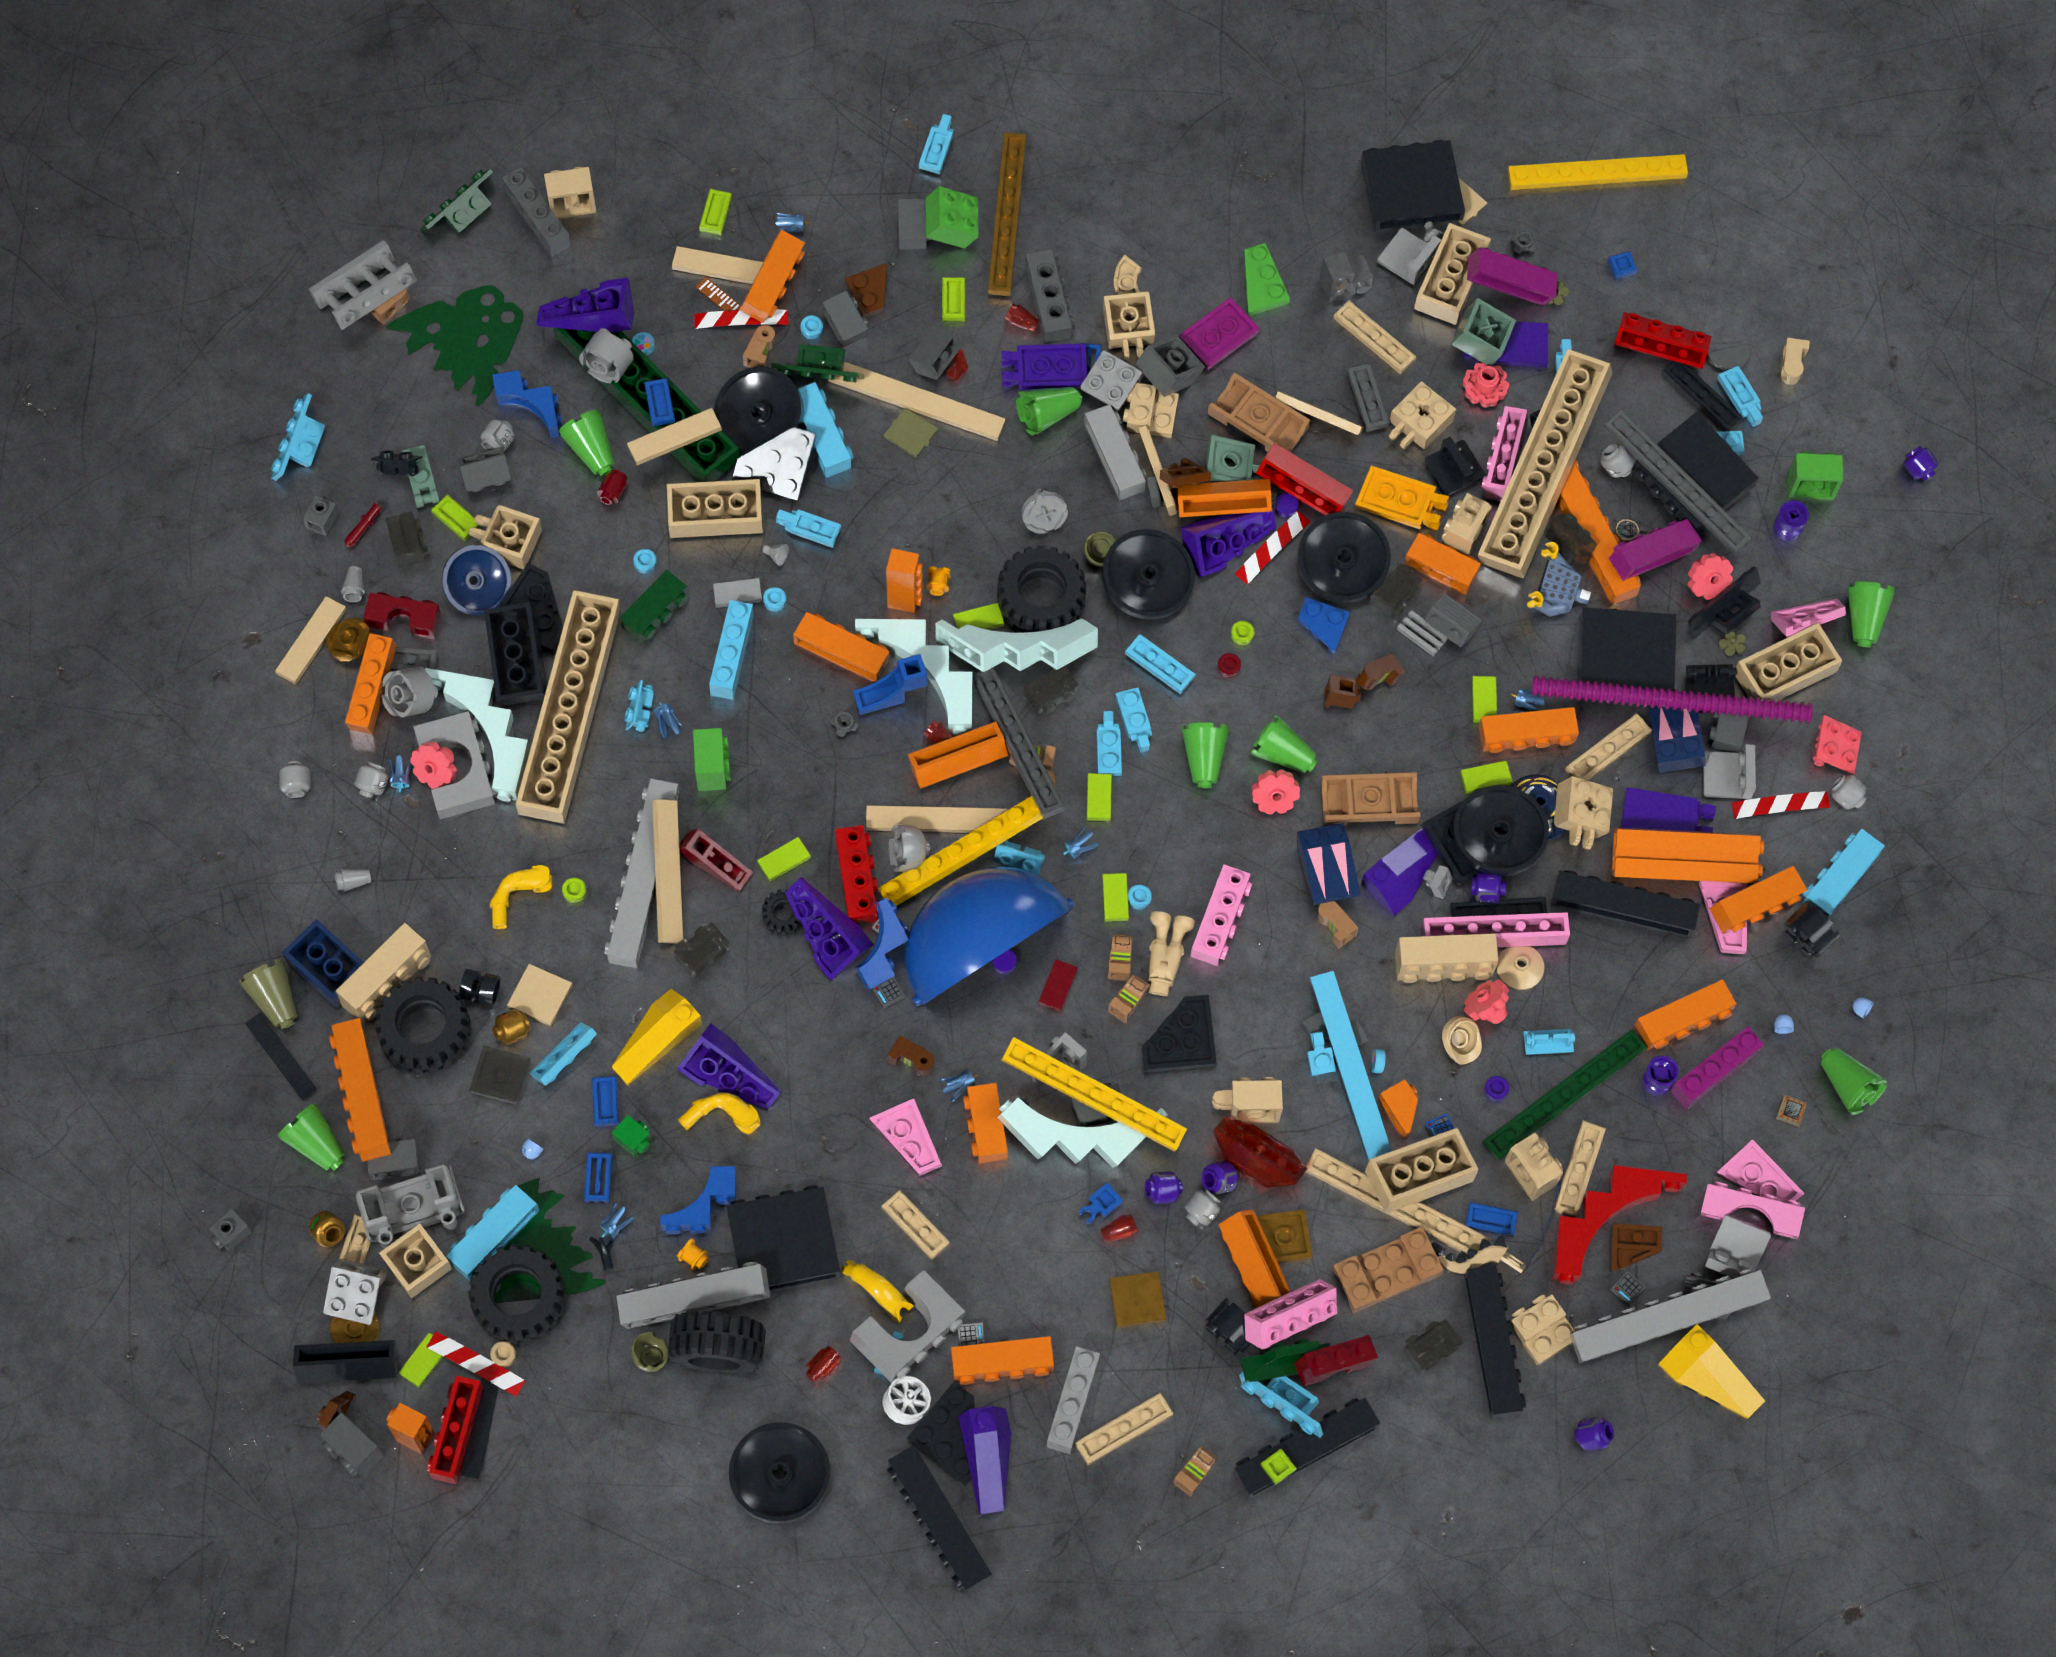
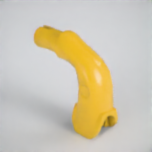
[490,865,552,929]
[678,1092,760,1134]
[841,1260,915,1324]

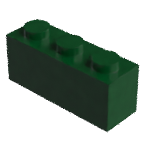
[619,570,689,644]

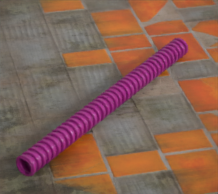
[1531,675,1813,724]

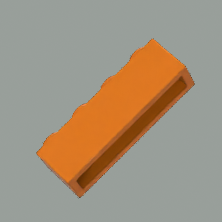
[739,229,805,323]
[1178,479,1272,517]
[886,548,923,613]
[793,612,890,683]
[345,633,397,735]
[1479,707,1579,753]
[908,722,1008,789]
[1709,865,1808,933]
[1634,979,1737,1050]
[1218,1210,1291,1308]
[951,1336,1054,1385]

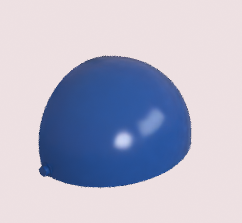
[904,866,1074,1006]

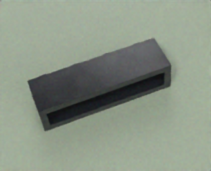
[293,1340,399,1383]

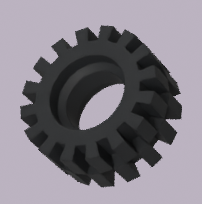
[762,889,802,936]

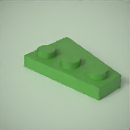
[1244,243,1290,317]

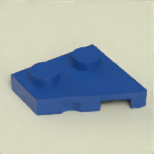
[1298,597,1350,655]

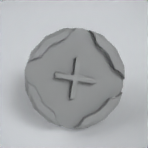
[1021,489,1068,534]

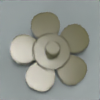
[1548,281,1570,305]
[1719,631,1746,656]

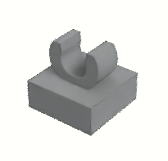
[1423,865,1453,899]

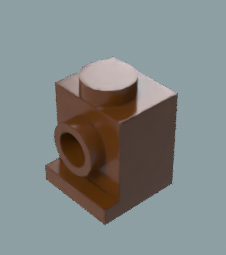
[1324,674,1361,709]

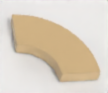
[1114,255,1142,295]

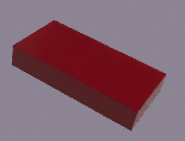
[1038,959,1078,1013]

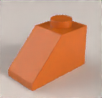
[1378,1079,1418,1140]

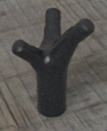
[589,1237,614,1271]

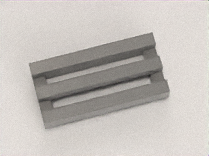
[1397,610,1448,657]

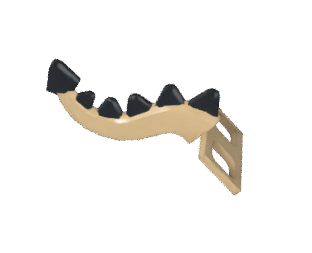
[1431,1235,1528,1274]

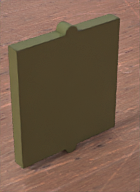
[883,407,938,458]

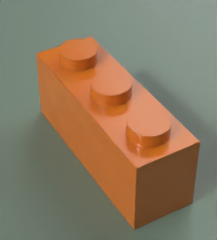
[1404,533,1481,595]
[963,1083,1008,1164]
[387,1403,435,1455]

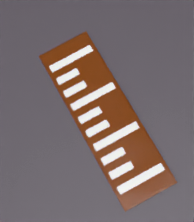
[695,276,741,311]

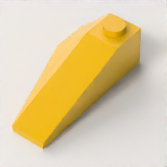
[612,989,702,1086]
[1658,1324,1765,1419]

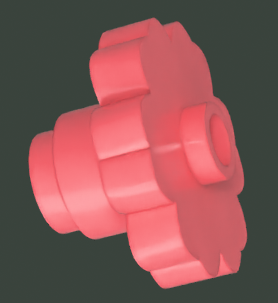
[1462,363,1510,408]
[1688,553,1733,600]
[410,742,457,789]
[1251,769,1300,814]
[1464,979,1509,1024]

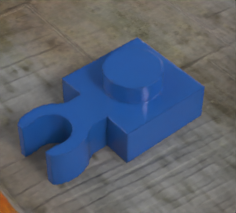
[1079,1182,1123,1225]

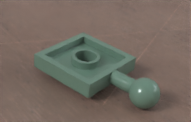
[1205,435,1260,482]

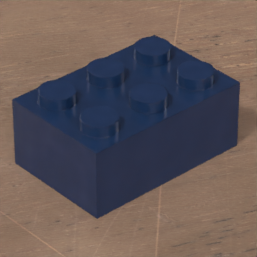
[281,919,364,1009]

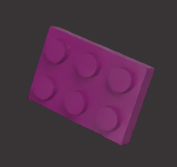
[1179,297,1260,371]

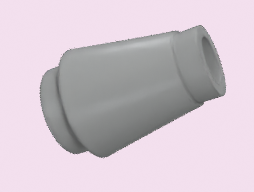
[341,566,365,602]
[334,868,371,892]

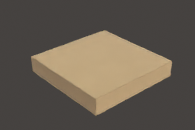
[507,964,573,1027]

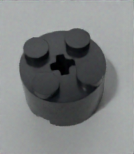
[1784,902,1840,960]
[1205,1298,1252,1356]

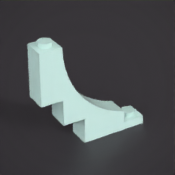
[935,618,1098,672]
[855,619,972,735]
[425,668,530,801]
[997,1097,1168,1168]

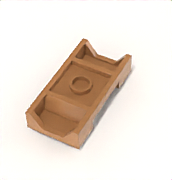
[1208,372,1310,452]
[1321,772,1420,826]
[1332,1227,1444,1314]

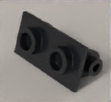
[371,450,422,477]

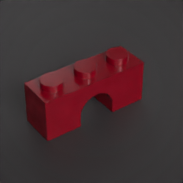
[363,592,441,639]
[1294,1335,1379,1387]

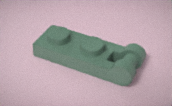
[402,445,440,508]

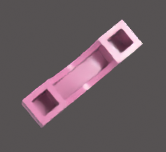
[1701,1182,1805,1240]

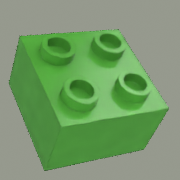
[926,186,978,249]
[1787,451,1843,500]
[693,728,731,791]

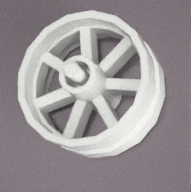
[882,1376,931,1425]

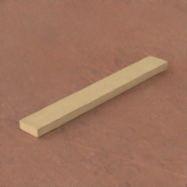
[828,362,1006,441]
[1304,1148,1491,1256]

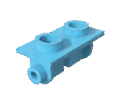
[624,680,654,732]
[994,840,1045,875]
[1523,1029,1575,1055]

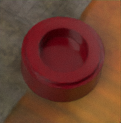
[1217,653,1241,678]

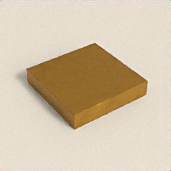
[1257,1209,1313,1264]
[1109,1271,1166,1328]

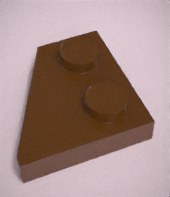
[845,263,887,318]
[1159,458,1211,488]
[1610,1223,1662,1272]
[317,1391,357,1431]

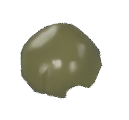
[1083,531,1116,566]
[631,1331,669,1372]

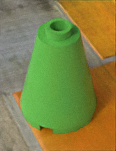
[1016,387,1082,435]
[559,410,615,477]
[1848,581,1895,648]
[1250,714,1318,774]
[1182,722,1229,788]
[1821,1048,1887,1115]
[278,1103,345,1171]

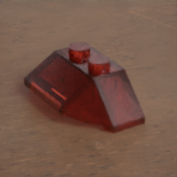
[1213,1116,1308,1188]

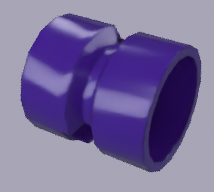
[1773,500,1809,541]
[1642,1056,1679,1096]

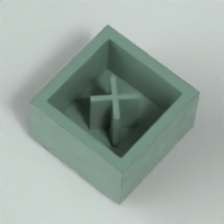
[1451,298,1516,366]

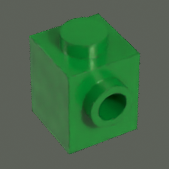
[611,1115,651,1157]

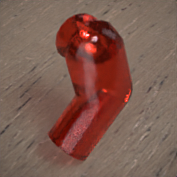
[947,349,968,381]

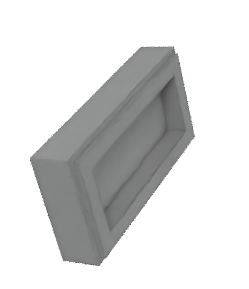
[713,578,762,608]

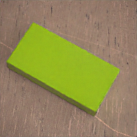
[699,189,732,235]
[942,277,965,321]
[431,494,481,541]
[953,603,1004,630]
[1472,676,1497,723]
[1460,761,1513,794]
[1087,773,1112,821]
[757,837,811,882]
[1102,873,1129,922]
[399,1333,444,1389]

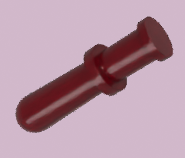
[344,503,382,547]

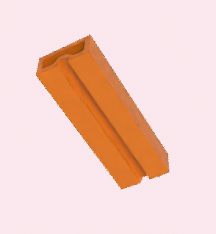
[1611,827,1764,884]

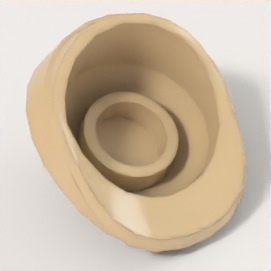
[1442,1016,1482,1065]

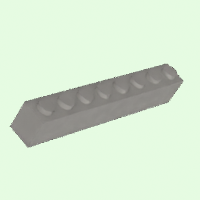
[604,778,680,968]
[1570,1268,1771,1363]

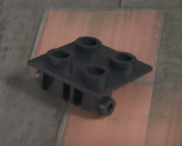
[1686,664,1736,697]

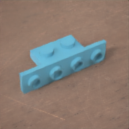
[271,394,325,481]
[1239,1371,1323,1438]

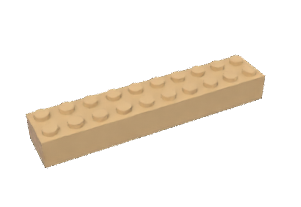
[1478,349,1612,579]
[516,590,621,824]

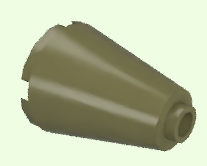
[239,959,297,1029]

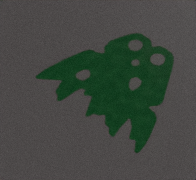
[386,285,523,406]
[494,1177,606,1303]

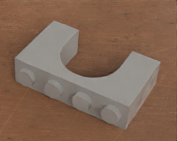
[413,711,497,819]
[850,1270,965,1383]

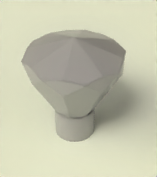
[1424,221,1444,242]
[763,544,789,566]

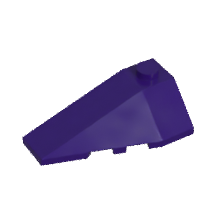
[536,277,634,333]
[1181,506,1276,577]
[677,1023,782,1110]
[958,1406,1011,1515]

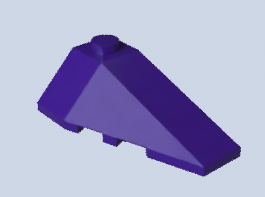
[1361,828,1438,917]
[785,877,874,980]

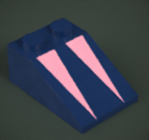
[1649,706,1706,773]
[1297,823,1361,905]

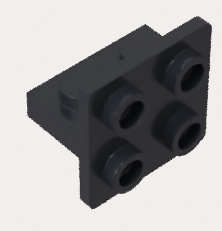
[1424,436,1486,496]

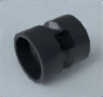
[459,969,501,1006]

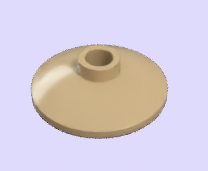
[1496,946,1544,990]

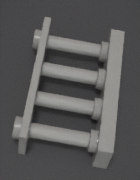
[309,240,417,330]

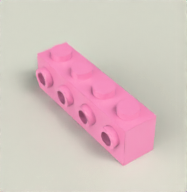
[1482,406,1528,501]
[1190,864,1253,966]
[1244,1279,1337,1349]

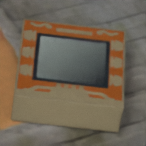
[1775,1095,1807,1127]

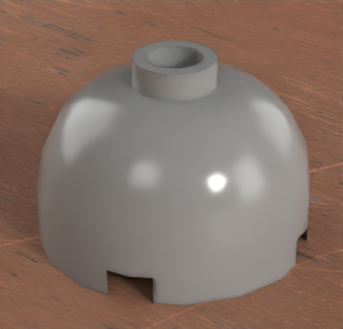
[889,825,930,872]

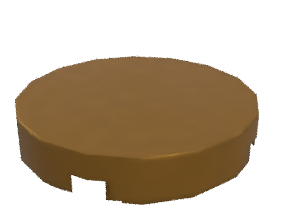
[326,618,372,661]
[330,1313,381,1343]

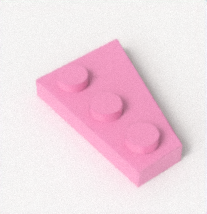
[1771,598,1846,637]
[1699,881,1748,954]
[869,1098,942,1176]
[1716,1139,1804,1203]

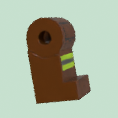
[1357,654,1405,690]
[887,1035,934,1076]

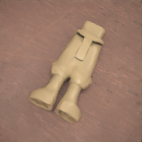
[1148,911,1195,996]

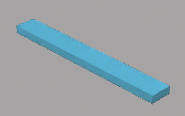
[1310,971,1392,1161]

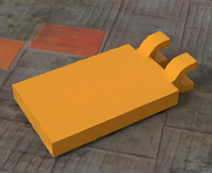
[1355,466,1449,532]

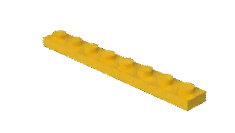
[1508,154,1688,190]
[878,796,1042,906]
[1001,1037,1187,1152]

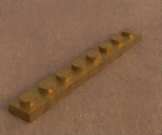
[988,132,1026,296]

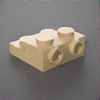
[1123,383,1179,438]
[1511,1294,1575,1366]

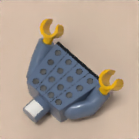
[1527,542,1591,617]

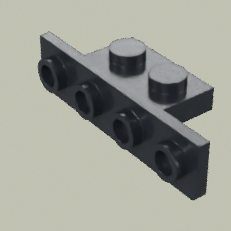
[1688,566,1761,638]

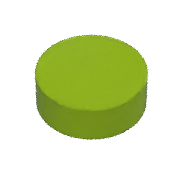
[1231,621,1254,645]
[562,878,587,903]

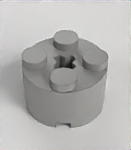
[579,328,633,383]
[381,666,438,717]

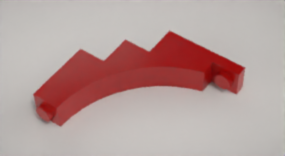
[1553,1165,1687,1284]

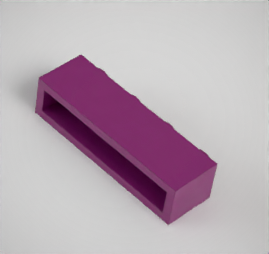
[1467,247,1557,306]
[1608,519,1702,581]
[1671,1026,1764,1110]

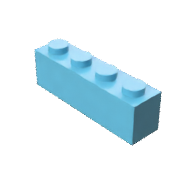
[798,382,853,478]
[709,600,754,700]
[1802,829,1885,917]
[446,1185,540,1281]

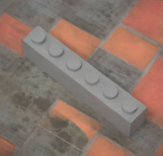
[616,1262,771,1329]

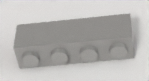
[1084,404,1147,500]
[1047,1346,1100,1454]

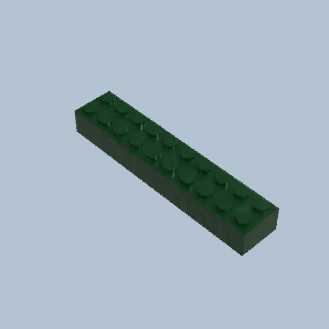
[553,328,740,482]

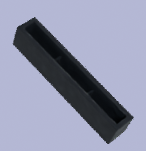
[1551,870,1700,938]
[1464,1265,1526,1420]
[1233,1398,1380,1499]
[886,1445,992,1594]

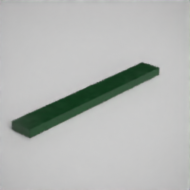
[1482,1029,1648,1161]

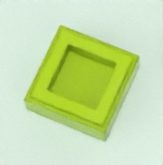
[1261,1449,1297,1485]

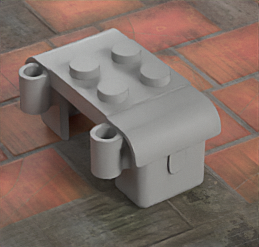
[355,1164,464,1249]

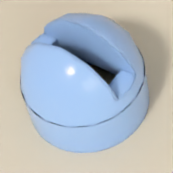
[1853,997,1874,1019]
[1774,1014,1794,1034]
[522,1138,543,1159]

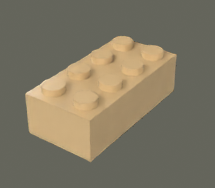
[1414,223,1491,325]
[667,479,763,538]
[1735,623,1843,702]
[336,923,431,1024]
[1395,934,1498,983]
[1365,1128,1479,1214]

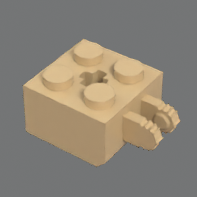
[1103,291,1155,360]
[1389,381,1456,449]
[1441,493,1492,556]
[468,505,542,569]
[1554,776,1613,850]
[1211,1077,1283,1123]
[1505,1133,1563,1201]

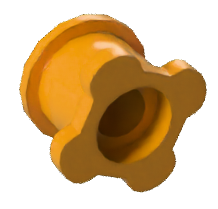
[926,566,951,596]
[677,1238,709,1271]

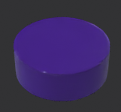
[1275,493,1298,518]
[992,949,1016,974]
[1484,1076,1509,1102]

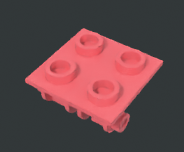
[1813,715,1862,775]

